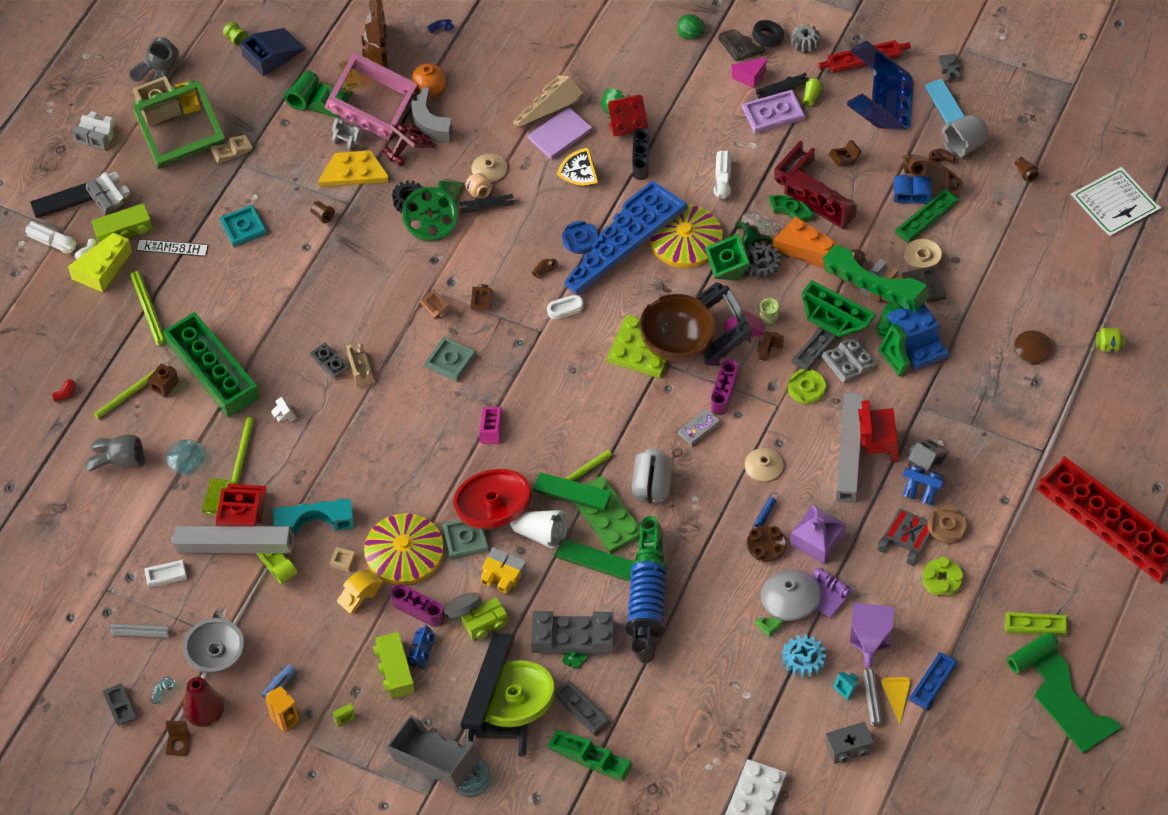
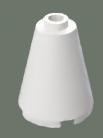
[510,510,568,550]

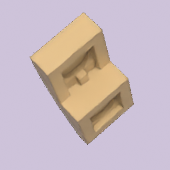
[211,135,253,163]

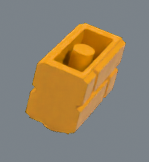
[265,687,299,732]

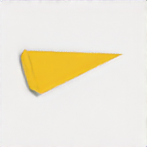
[881,677,910,725]

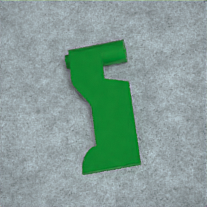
[1006,632,1122,754]

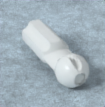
[713,150,732,199]
[25,221,77,254]

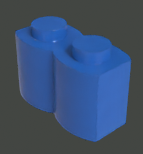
[893,174,932,204]

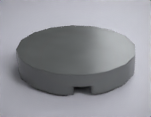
[443,592,482,618]

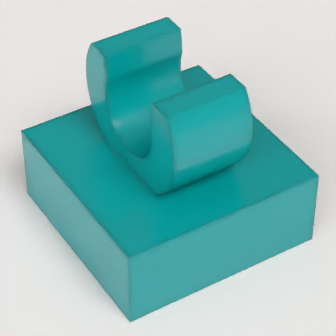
[833,671,859,700]

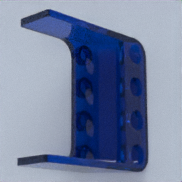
[847,41,913,130]

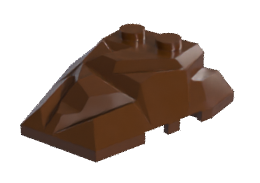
[361,0,389,69]

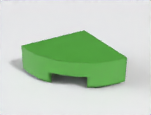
[755,617,783,637]

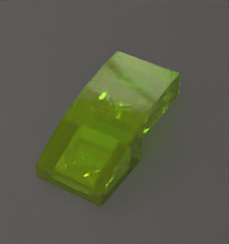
[201,477,230,515]

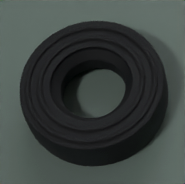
[752,20,784,47]

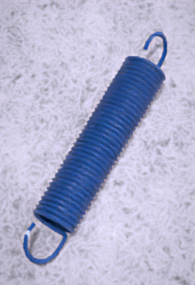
[752,493,779,529]

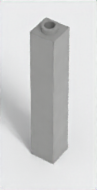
[836,392,863,503]
[171,526,294,553]

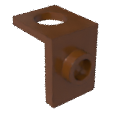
[165,720,190,756]

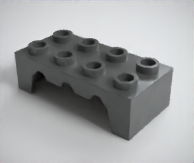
[387,715,481,789]

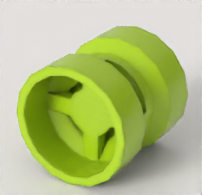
[223,21,247,46]

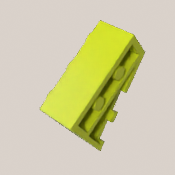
[68,233,132,292]

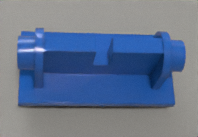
[407,624,436,669]

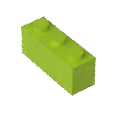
[91,203,153,243]
[373,632,415,699]

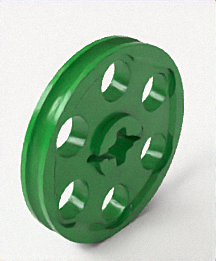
[402,187,457,241]

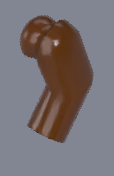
[531,258,558,278]

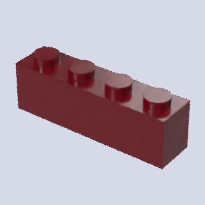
[784,169,857,230]

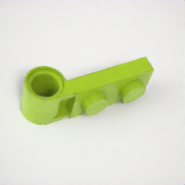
[256,553,298,585]

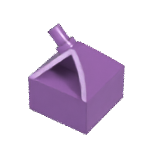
[791,505,846,564]
[850,603,894,667]

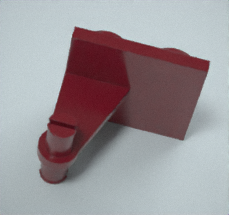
[382,124,436,167]

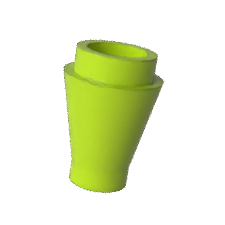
[803,78,823,106]

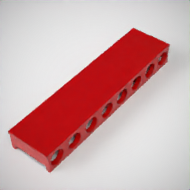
[1036,456,1168,584]

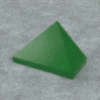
[438,178,464,208]

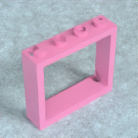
[325,52,417,140]

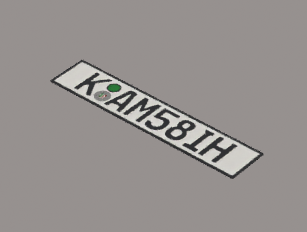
[136,239,208,256]

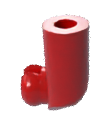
[52,379,76,402]

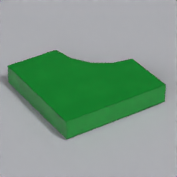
[878,323,911,377]

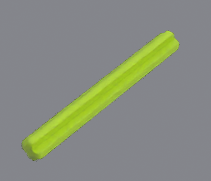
[131,271,166,346]

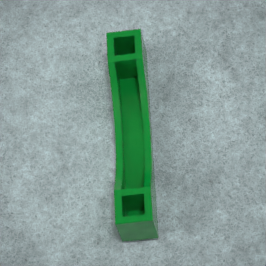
[823,244,929,312]

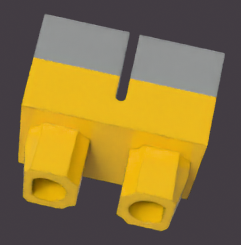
[481,547,527,594]

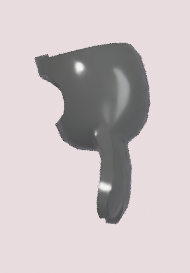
[129,37,179,82]
[85,435,146,471]

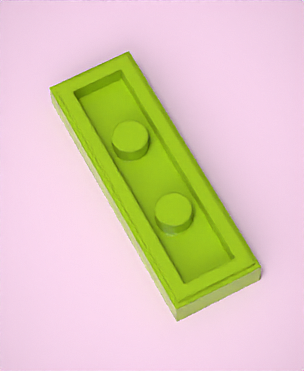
[1005,612,1067,636]

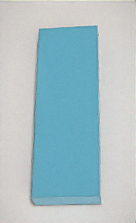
[925,79,965,124]

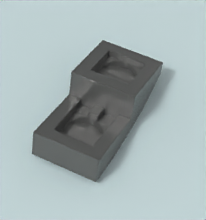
[103,683,136,726]

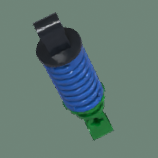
[626,516,668,663]

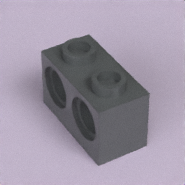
[908,439,949,471]

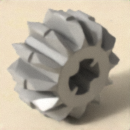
[791,24,821,53]

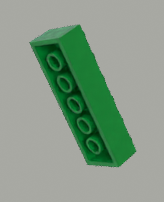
[163,312,260,418]

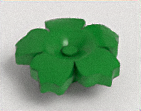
[562,652,587,669]

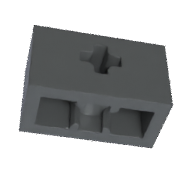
[825,721,874,764]

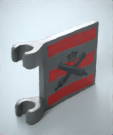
[878,508,931,566]

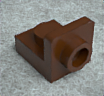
[470,284,493,311]

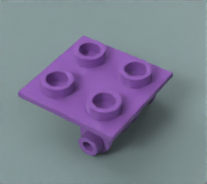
[814,568,854,618]

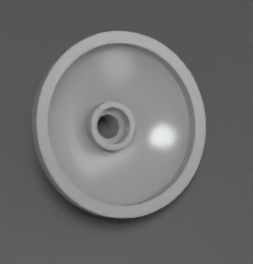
[761,570,821,621]
[183,618,244,674]

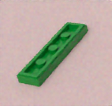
[895,189,959,244]
[533,472,612,511]
[556,538,634,582]

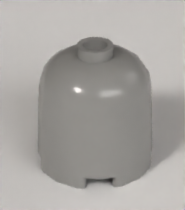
[942,115,988,158]

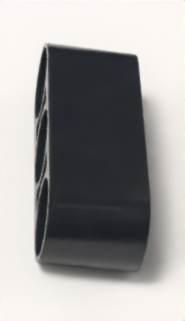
[632,128,650,180]

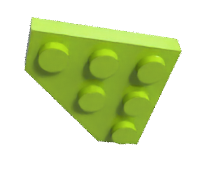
[607,314,667,378]

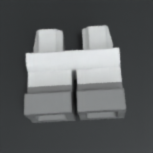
[72,111,115,151]
[86,172,130,216]

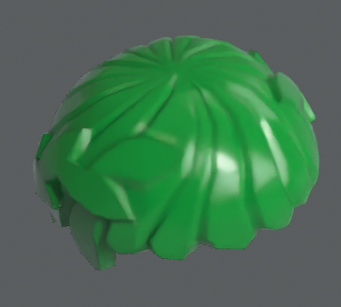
[677,14,705,40]

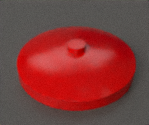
[453,469,532,529]

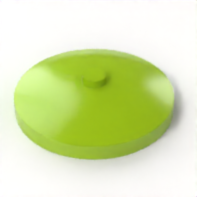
[485,661,555,727]

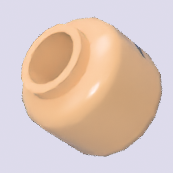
[466,173,492,199]

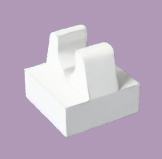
[271,397,297,422]

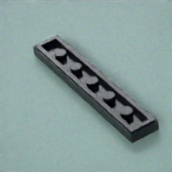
[460,633,514,730]

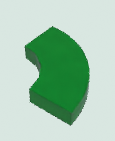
[769,195,814,222]

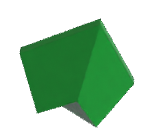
[306,81,353,118]

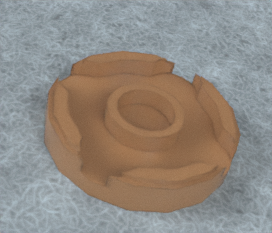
[927,506,967,543]

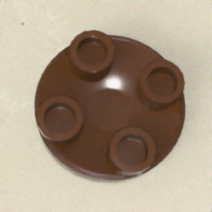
[1014,330,1052,365]
[747,526,786,562]

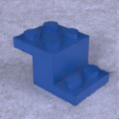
[888,304,949,371]

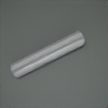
[111,623,170,637]
[863,669,882,726]

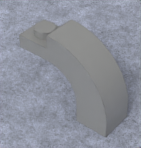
[412,87,452,143]

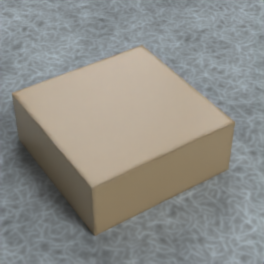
[329,547,355,572]

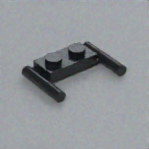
[465,721,528,757]

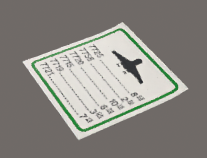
[1071,167,1161,236]

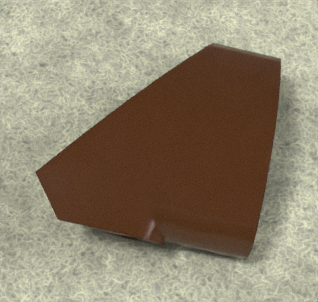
[902,154,963,194]

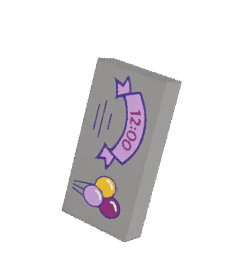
[678,409,720,446]

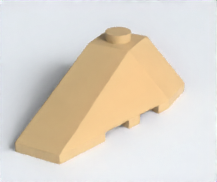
[513,75,583,126]

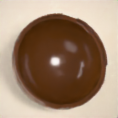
[639,294,716,363]

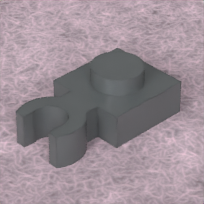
[938,54,960,83]

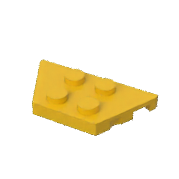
[318,150,389,187]

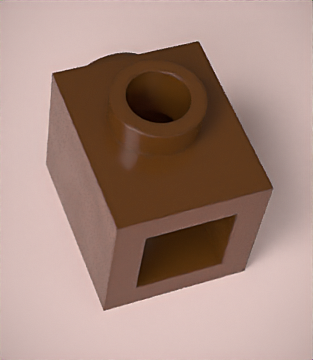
[147,363,179,398]

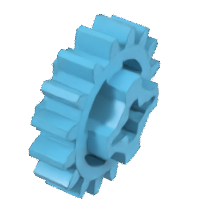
[782,634,826,678]

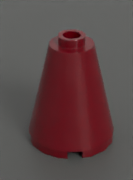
[183,677,224,727]

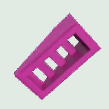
[479,407,502,444]

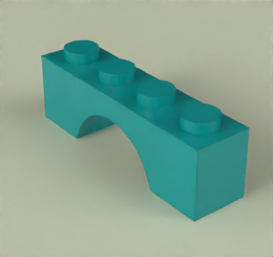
[272,499,355,537]

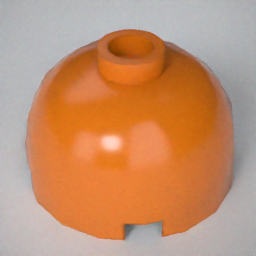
[411,63,447,99]

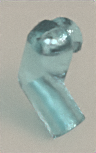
[150,677,175,704]

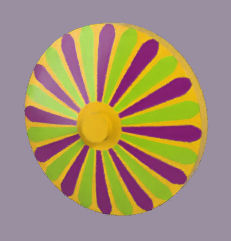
[649,205,722,268]
[364,513,444,585]

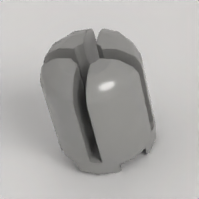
[631,449,674,504]

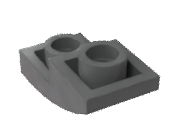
[310,342,349,378]

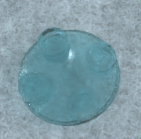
[166,439,205,475]

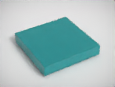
[219,205,267,248]

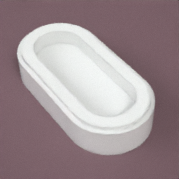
[547,295,584,320]

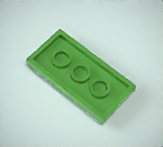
[574,475,640,554]

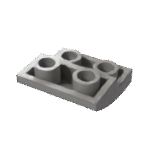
[822,338,877,383]

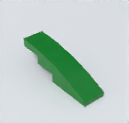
[547,730,633,782]

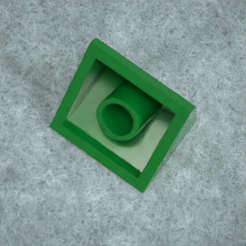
[705,233,750,281]

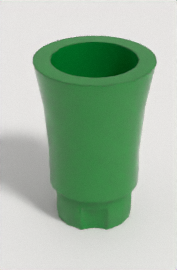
[284,71,319,110]

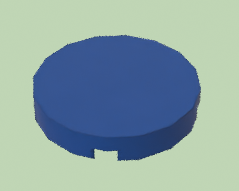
[562,221,599,254]

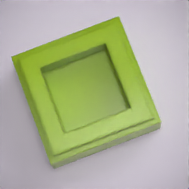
[332,703,356,727]

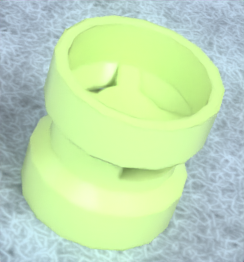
[759,298,779,324]

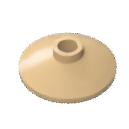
[471,153,508,183]
[904,239,942,269]
[745,448,784,482]

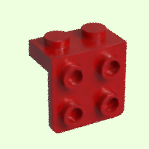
[607,94,648,136]

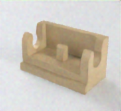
[346,343,375,387]

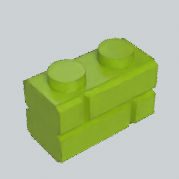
[461,597,508,641]

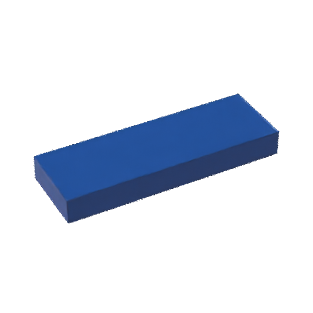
[909,652,958,711]

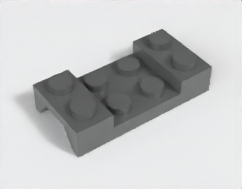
[531,611,614,654]

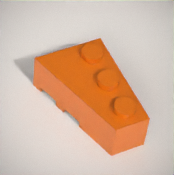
[772,216,840,268]

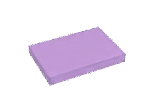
[742,90,805,134]
[528,107,592,160]

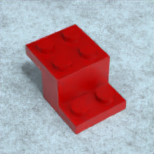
[858,400,900,462]
[215,484,267,526]

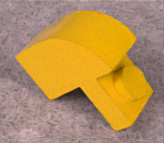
[337,570,383,614]

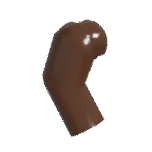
[929,148,956,163]

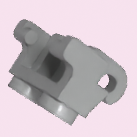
[332,117,366,151]

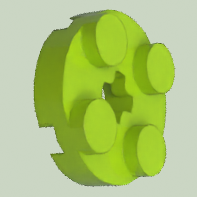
[922,556,963,597]

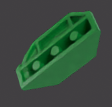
[801,280,876,337]

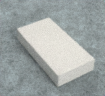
[144,560,188,588]

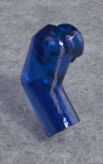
[427,19,454,33]

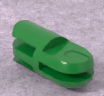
[876,301,902,339]

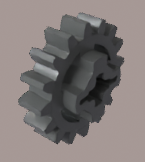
[745,242,781,279]

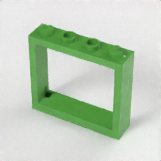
[133,80,225,169]

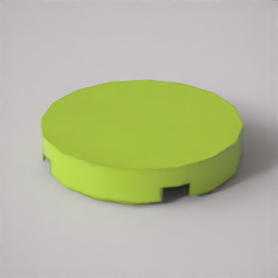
[788,369,826,404]

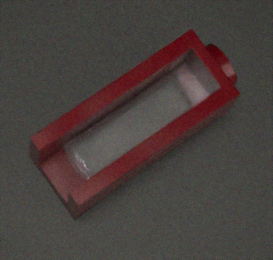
[774,140,815,186]

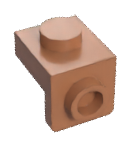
[419,289,451,318]

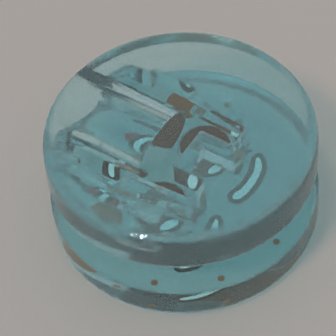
[453,759,490,798]

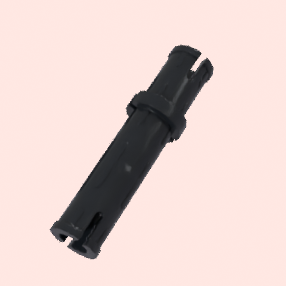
[755,72,809,99]
[458,193,514,213]

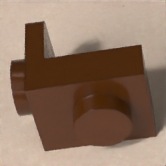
[829,140,861,167]
[757,331,784,361]

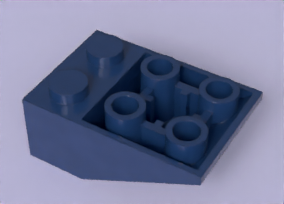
[240,28,305,76]

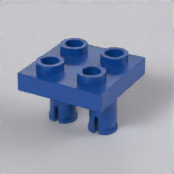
[902,465,947,506]

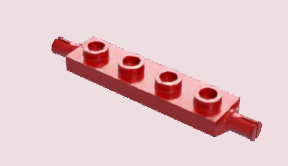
[818,40,911,73]

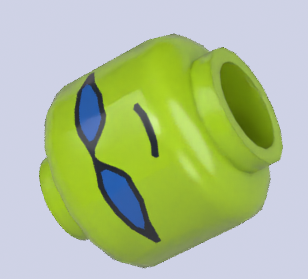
[1096,328,1125,353]

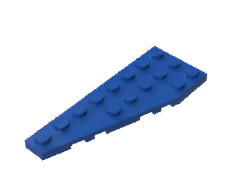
[564,181,688,295]

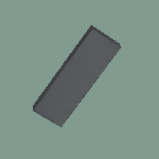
[792,328,839,371]
[555,680,610,736]

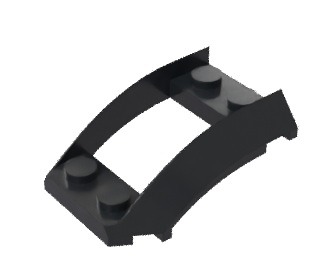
[696,282,752,366]

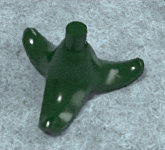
[735,221,774,250]

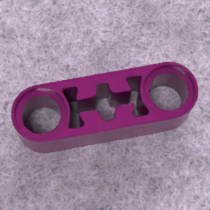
[711,359,738,415]
[391,584,444,627]

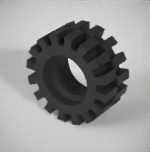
[392,180,426,214]

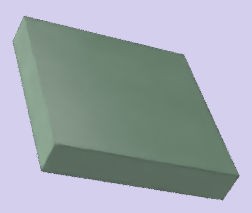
[424,336,477,382]
[442,520,489,560]

